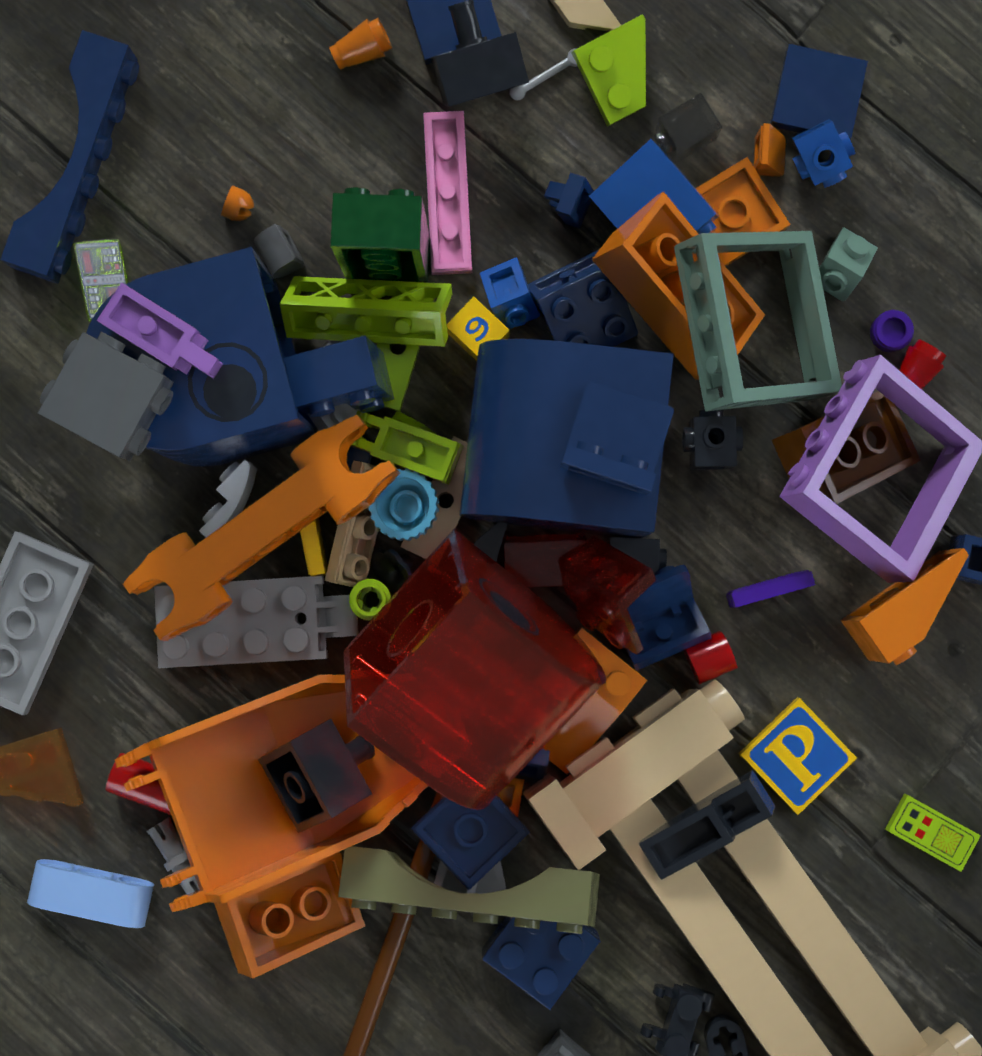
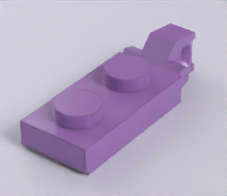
[97,282,223,379]

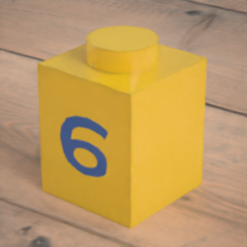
[447,296,510,361]

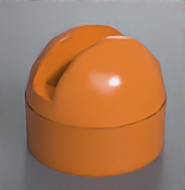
[221,185,254,221]

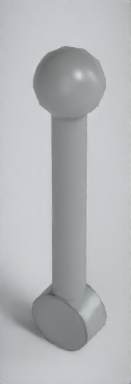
[510,48,577,101]

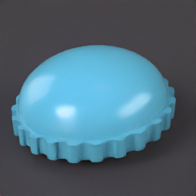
[368,469,439,541]

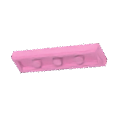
[423,111,472,275]

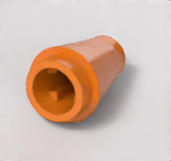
[329,18,392,70]

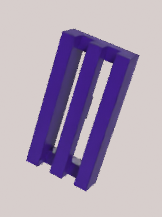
[726,570,816,608]

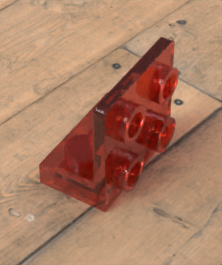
[559,536,656,655]

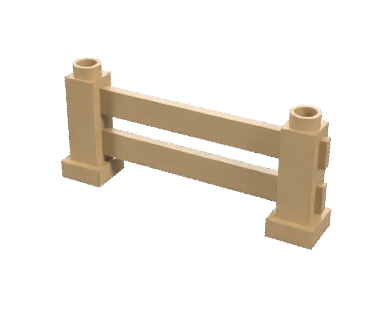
[522,679,982,1056]

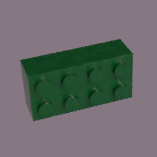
[331,187,430,283]

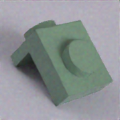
[819,227,878,301]

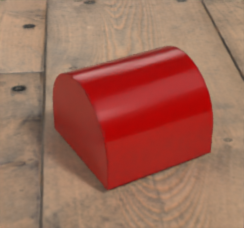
[683,631,738,685]

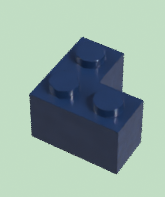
[284,335,394,417]

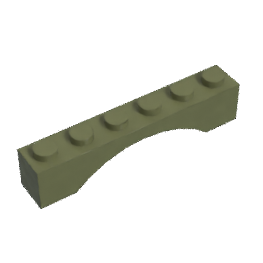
[338,846,600,934]

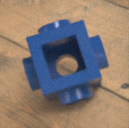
[792,119,856,188]

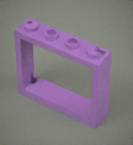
[779,355,982,583]

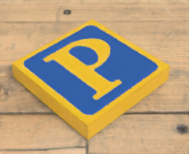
[738,697,857,815]

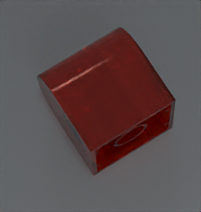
[344,529,606,810]

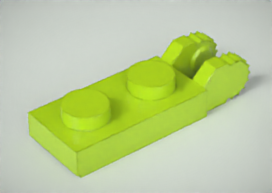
[351,410,464,485]

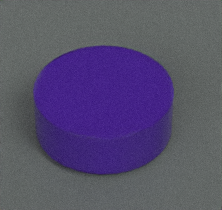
[870,310,914,352]

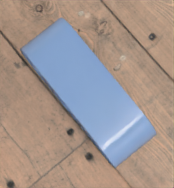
[27,859,154,928]

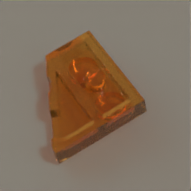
[0,727,84,807]

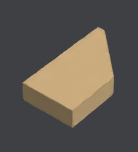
[550,0,621,32]

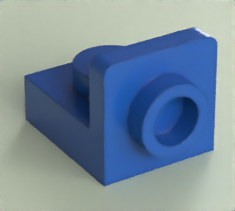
[480,257,540,329]

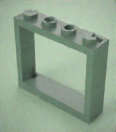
[674,231,842,412]

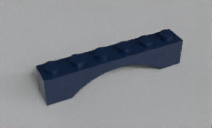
[0,30,139,284]

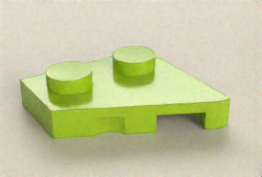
[572,14,646,127]

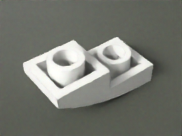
[199,460,257,537]

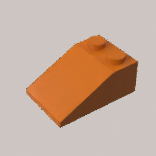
[840,548,969,665]
[503,627,647,774]
[214,852,365,978]

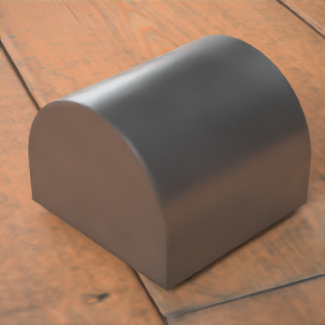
[254,224,305,278]

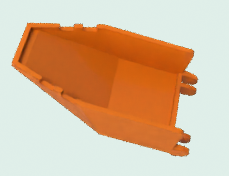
[115,670,473,912]

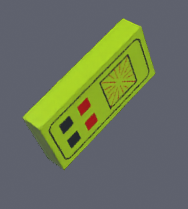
[885,793,981,872]

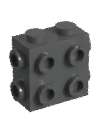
[38,332,174,461]

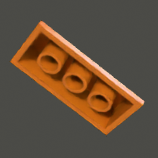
[592,192,765,380]

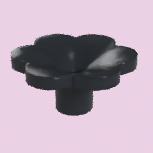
[373,549,413,594]

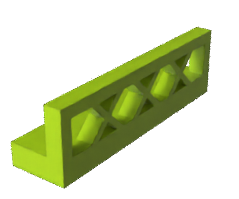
[280,276,452,347]

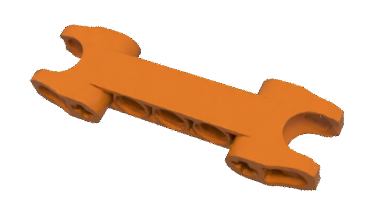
[123,415,400,641]

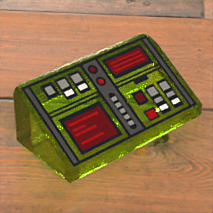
[73,239,128,322]

